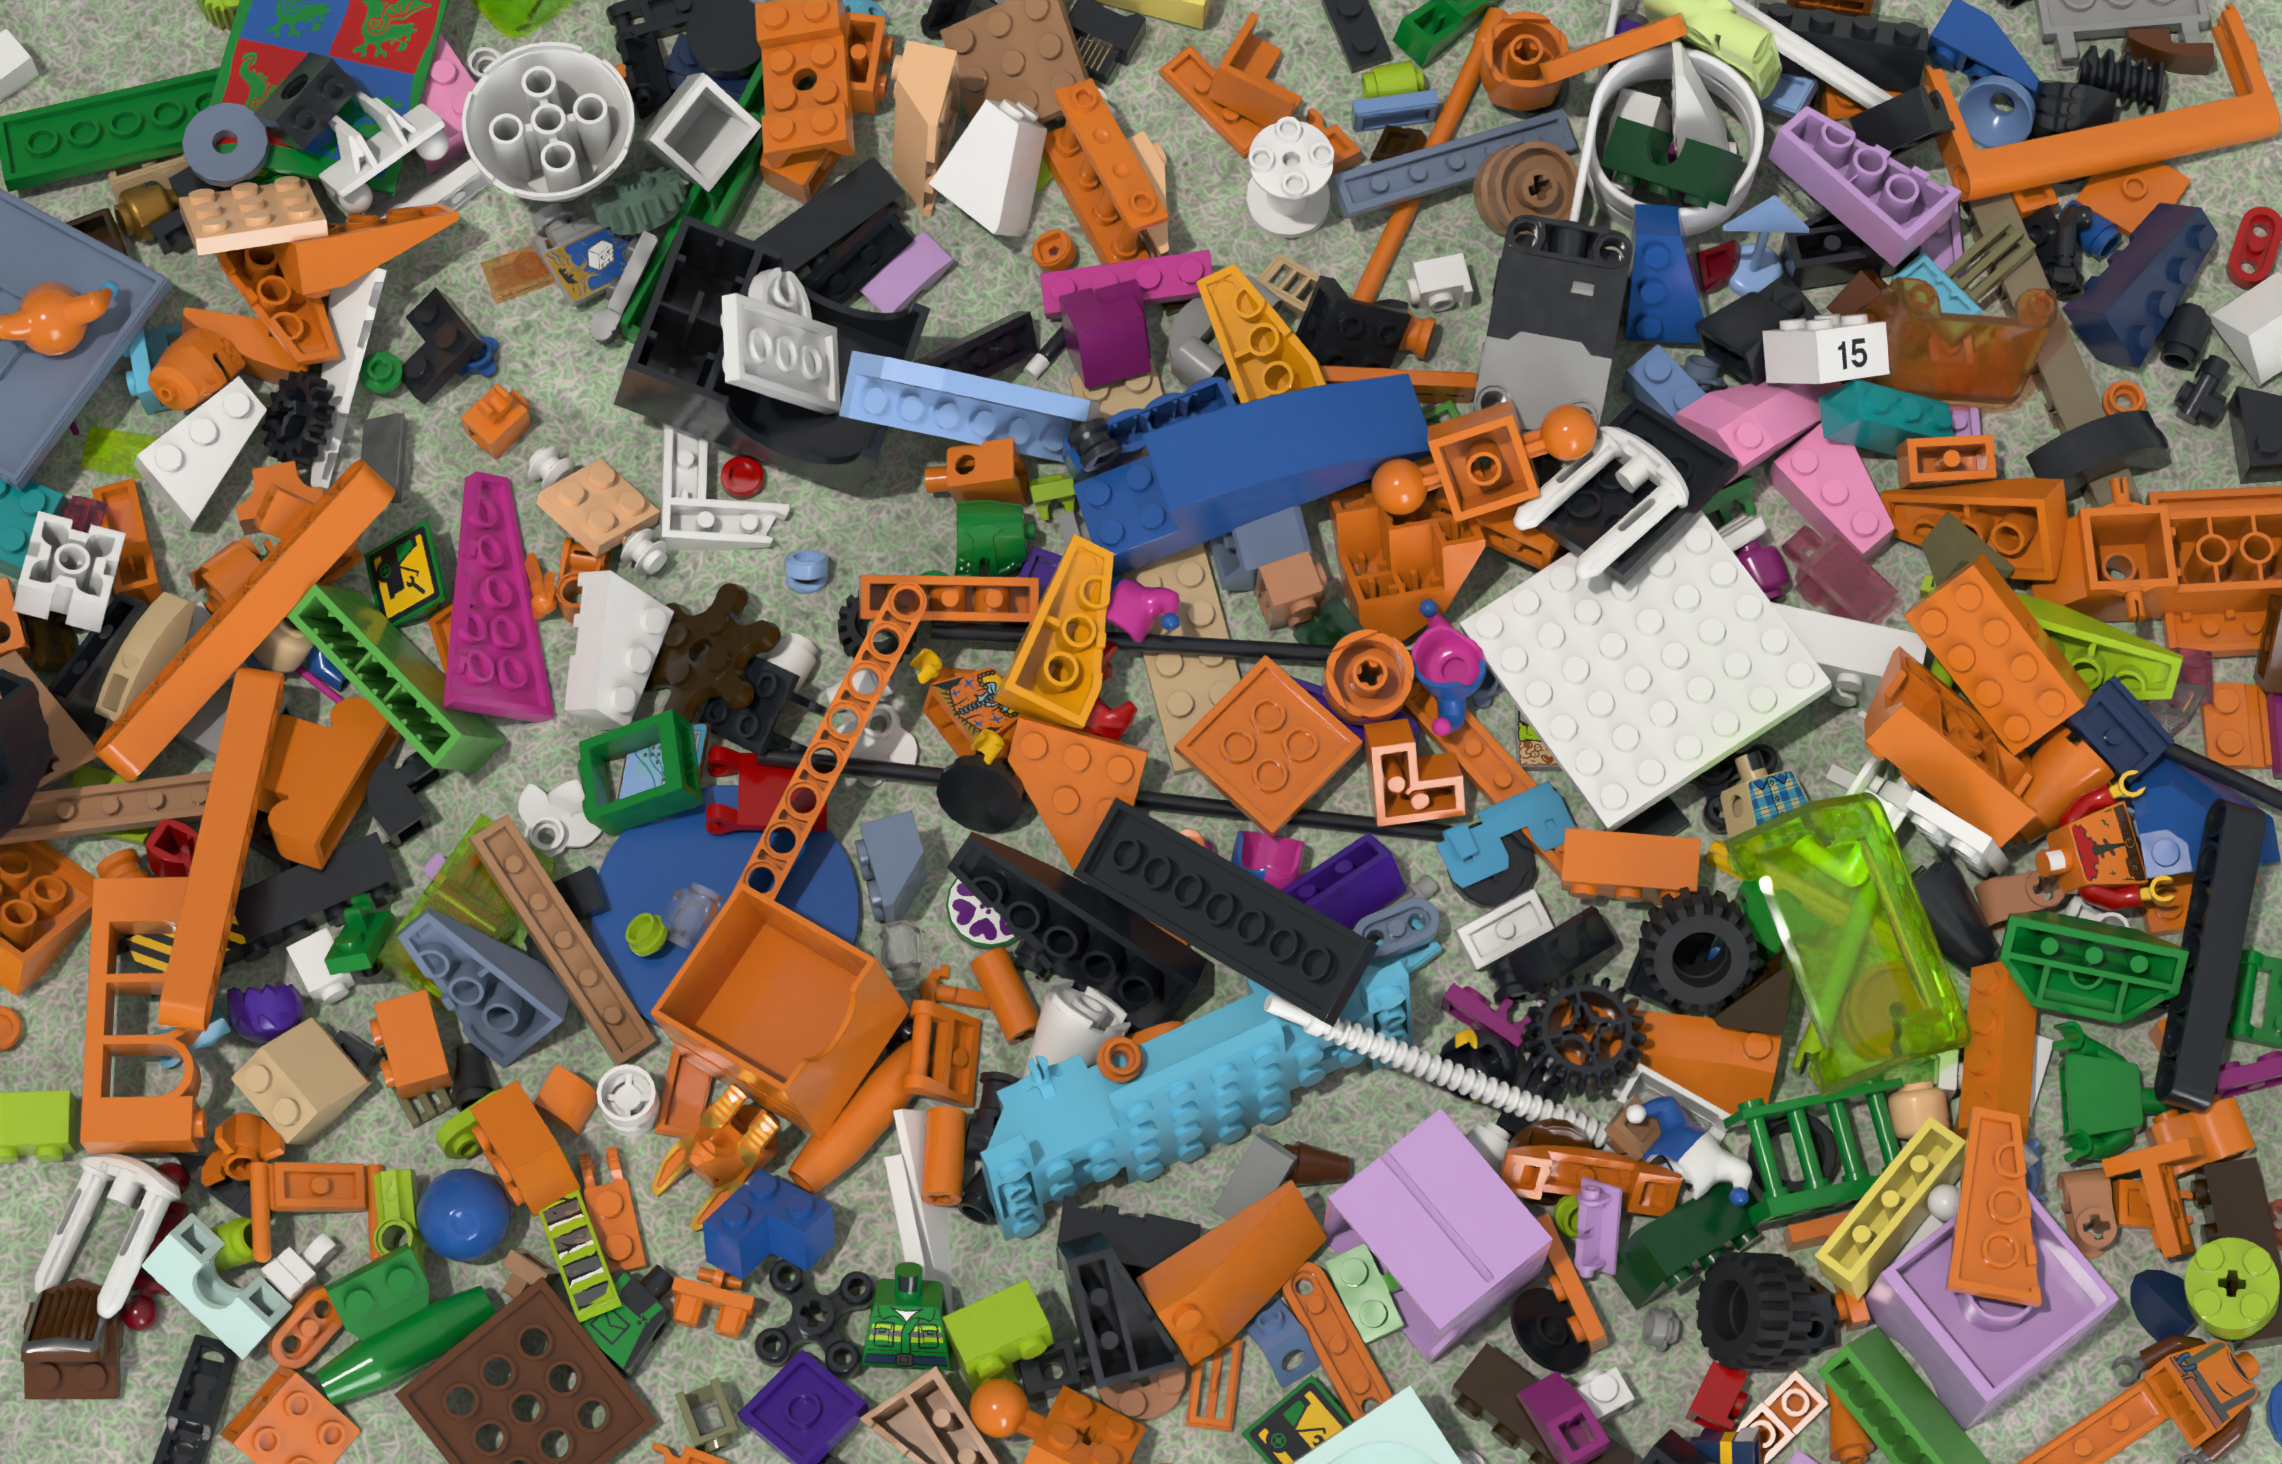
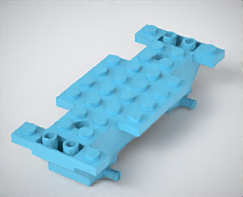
[980,960,1413,1241]

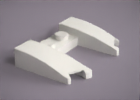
[659,423,790,550]

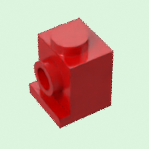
[1685,1361,1748,1432]

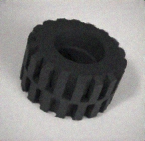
[1639,886,1758,1011]
[1696,1252,1813,1370]

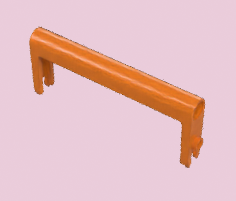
[1920,3,2280,202]

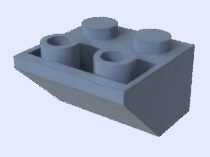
[1209,506,1313,591]
[854,810,927,933]

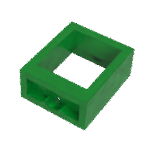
[577,709,703,836]

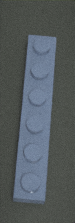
[1329,109,1577,219]

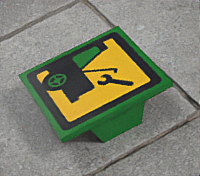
[364,519,447,628]
[1241,1374,1352,1464]

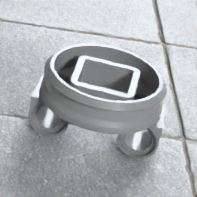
[1169,275,1284,404]

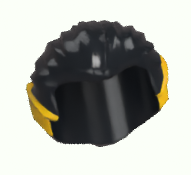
[1433,1028,1519,1104]

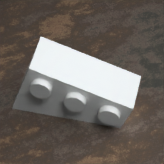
[133,376,267,532]
[564,570,674,730]

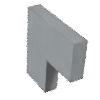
[1212,1132,1298,1220]

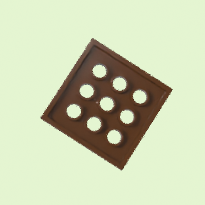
[394,1277,657,1464]

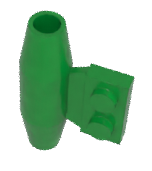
[315,1243,496,1405]

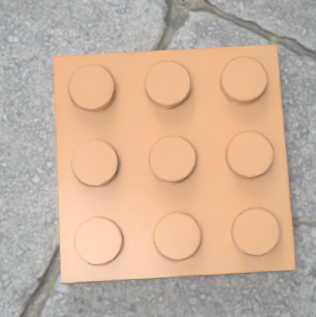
[178,176,328,256]

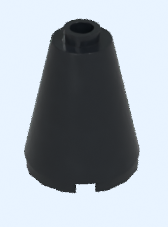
[1877,850,1999,975]

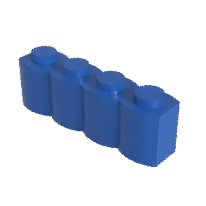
[1062,377,1236,484]

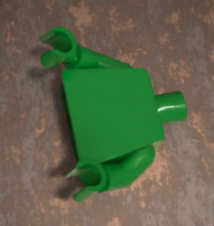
[2052,1021,2167,1162]

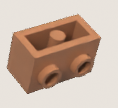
[1254,550,1328,631]

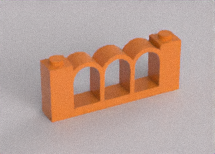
[80,877,207,1154]

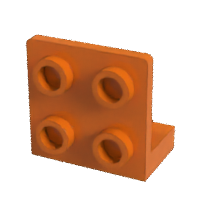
[219,1365,360,1464]

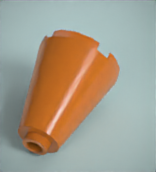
[2009,724,2118,845]

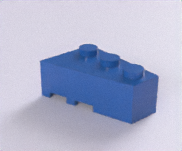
[1623,204,1708,343]

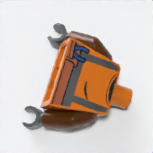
[2111,1335,2259,1464]

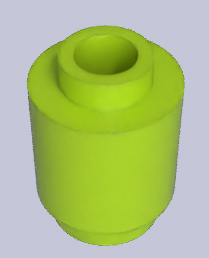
[1361,61,1425,99]
[209,1217,255,1272]

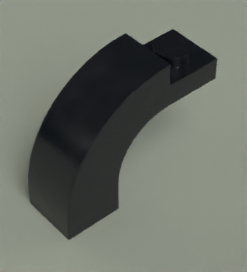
[2026,410,2172,497]

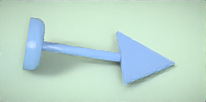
[1723,195,1809,297]

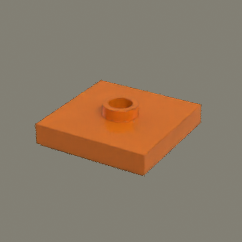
[2076,161,2191,238]

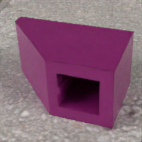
[1517,1371,1610,1464]

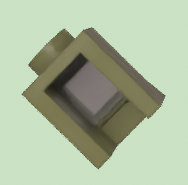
[674,1377,739,1454]

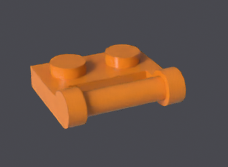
[902,1000,981,1108]

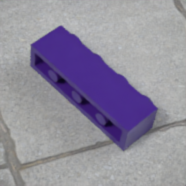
[1281,832,1407,929]

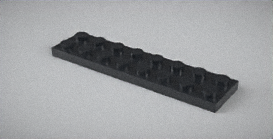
[1073,797,1379,1027]

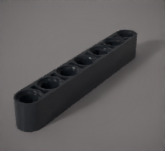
[2154,798,2266,1113]

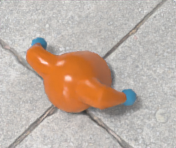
[0,280,119,356]

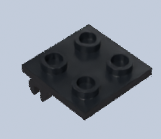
[698,655,827,757]

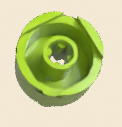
[2185,1238,2280,1340]

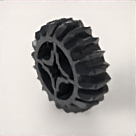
[1523,973,1647,1096]

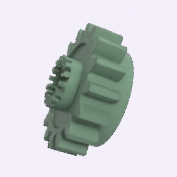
[591,166,687,235]

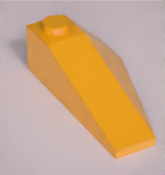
[1196,263,1327,404]
[993,534,1114,729]

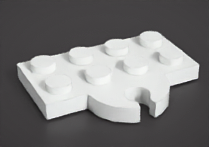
[720,267,841,415]

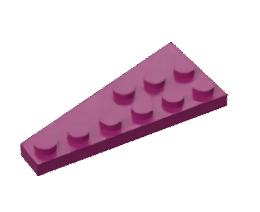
[443,471,555,723]

